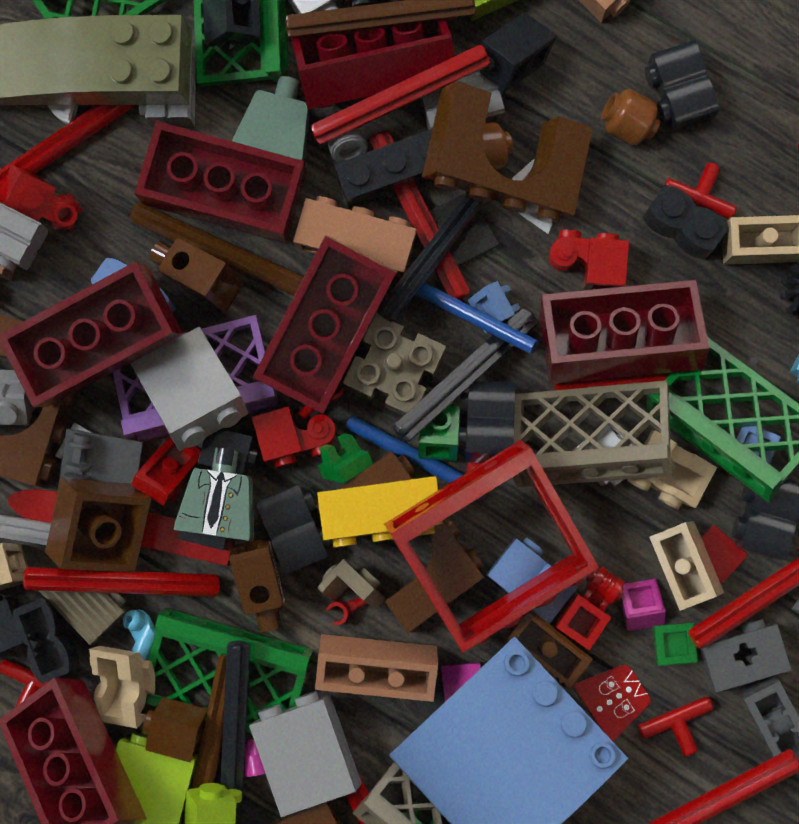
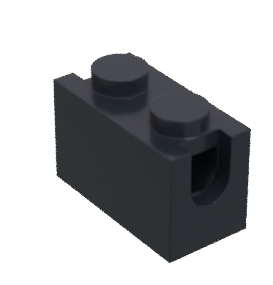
[202,0,261,51]

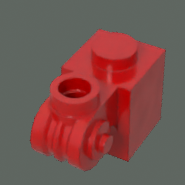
[0,164,84,231]
[548,230,629,290]
[252,406,337,468]
[552,566,625,650]

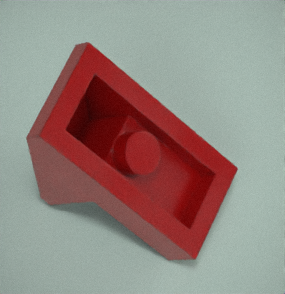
[131,436,201,505]

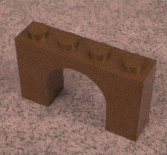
[422,81,593,223]
[0,315,79,488]
[316,451,485,633]

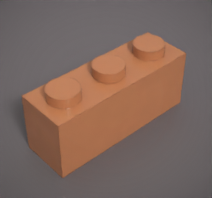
[293,196,416,279]
[315,634,438,702]

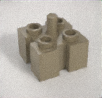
[343,314,446,416]

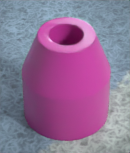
[244,739,266,778]

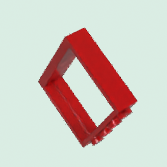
[384,440,599,653]

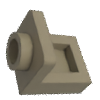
[318,559,386,610]

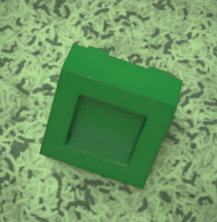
[317,433,373,484]
[652,622,698,666]

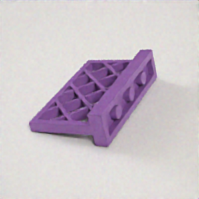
[113,315,280,442]

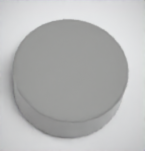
[328,128,368,162]

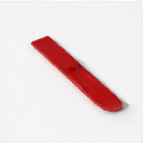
[8,489,233,566]

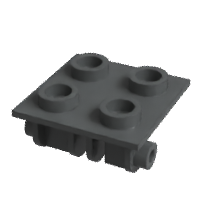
[58,428,143,488]

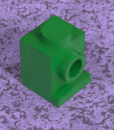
[418,404,460,461]

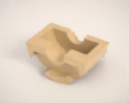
[627,430,717,510]
[89,646,155,729]

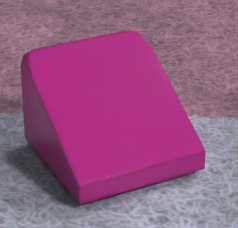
[621,578,666,631]
[441,661,481,701]

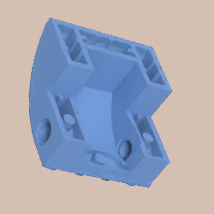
[389,637,628,824]

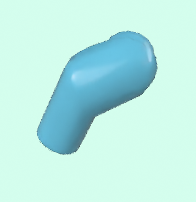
[123,609,156,660]

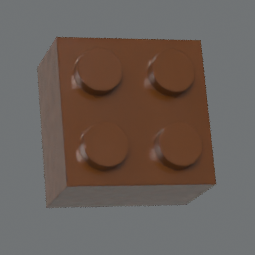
[45,478,151,573]

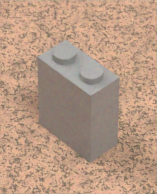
[130,326,248,452]
[249,691,362,817]

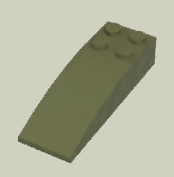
[0,15,192,105]

